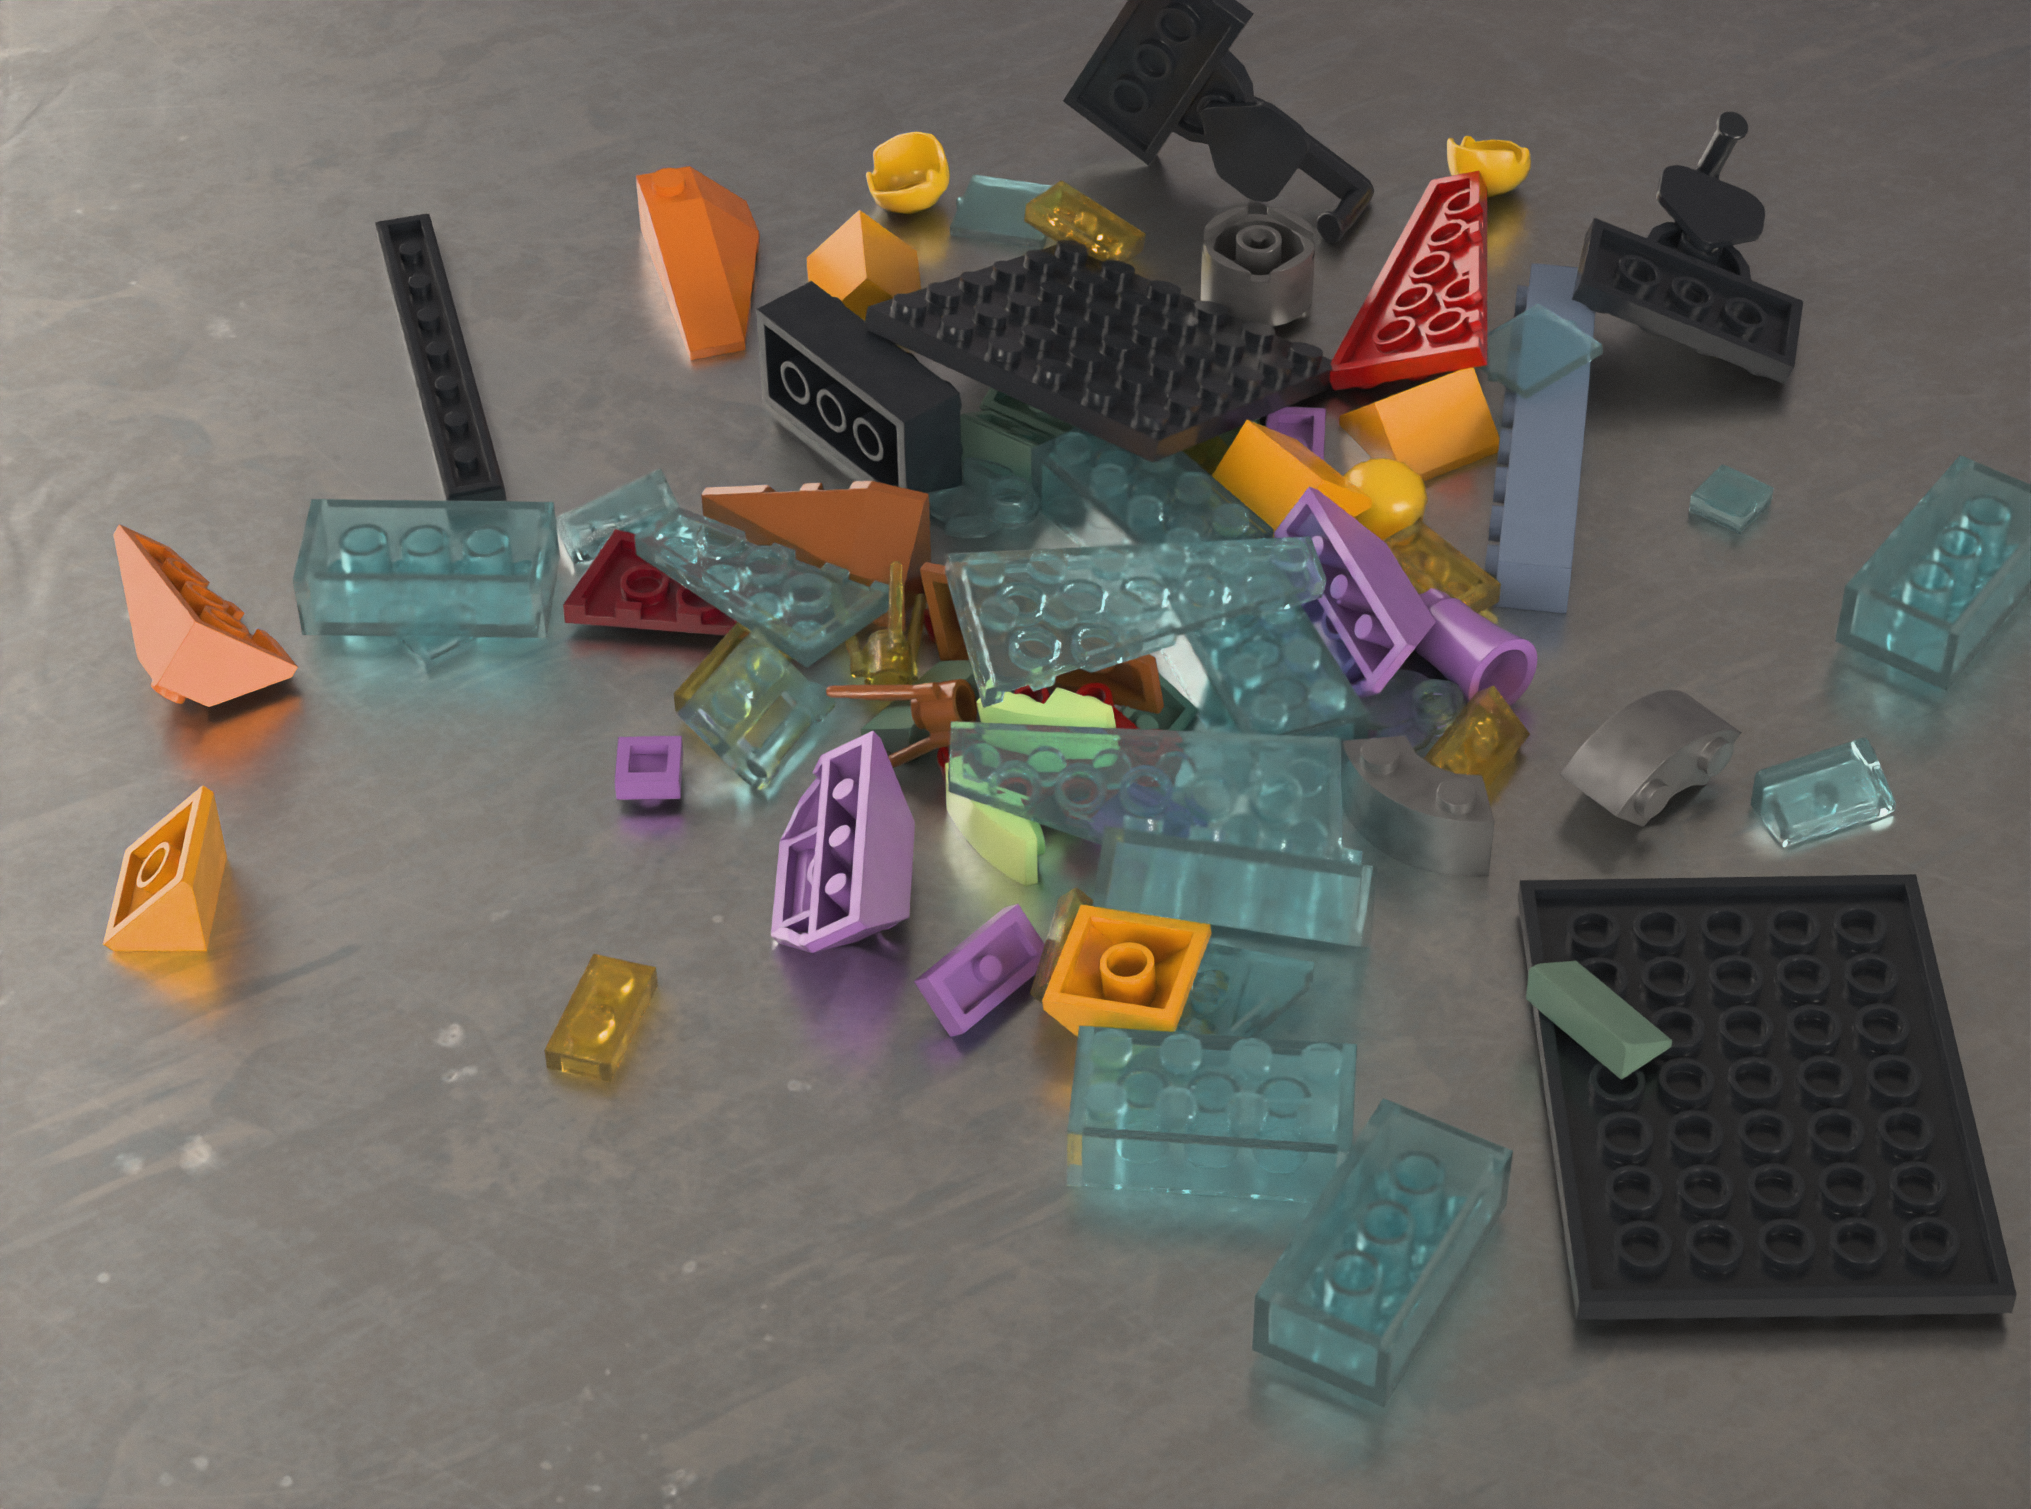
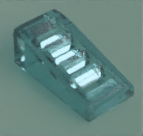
[553,468,691,565]

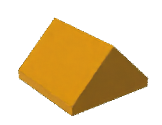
[806,210,921,321]
[1339,368,1500,481]
[1202,420,1372,560]
[103,786,227,951]
[1042,905,1211,1067]

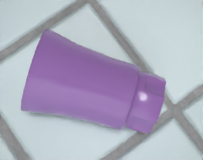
[1415,588,1537,715]

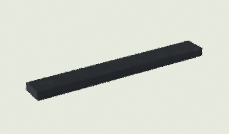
[375,213,507,515]

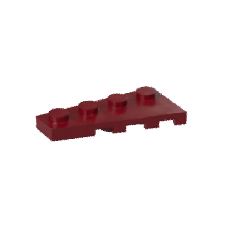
[563,529,838,642]

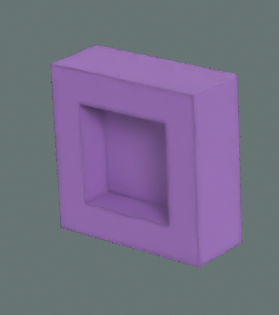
[615,736,684,800]

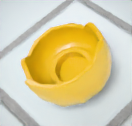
[866,131,950,214]
[1447,136,1531,197]
[1344,458,1428,543]

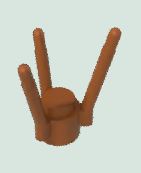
[826,679,977,768]

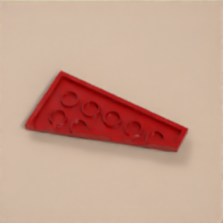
[1329,171,1487,391]

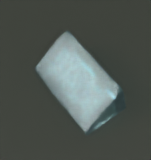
[1750,738,1896,847]

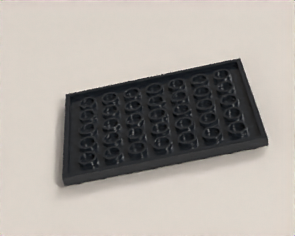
[1518,874,2017,1320]

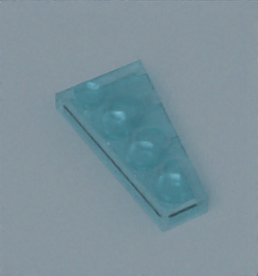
[634,507,895,668]

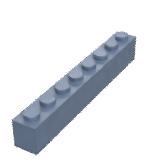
[1484,263,1596,614]

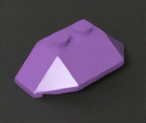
[1274,487,1436,704]
[771,731,915,953]

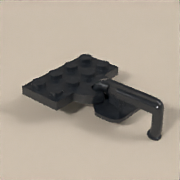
[1063,0,1374,243]
[1572,111,1803,384]

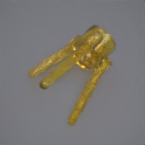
[822,561,927,685]

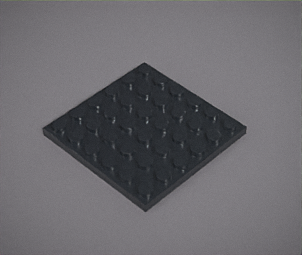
[864,240,1332,463]

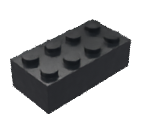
[756,281,963,502]

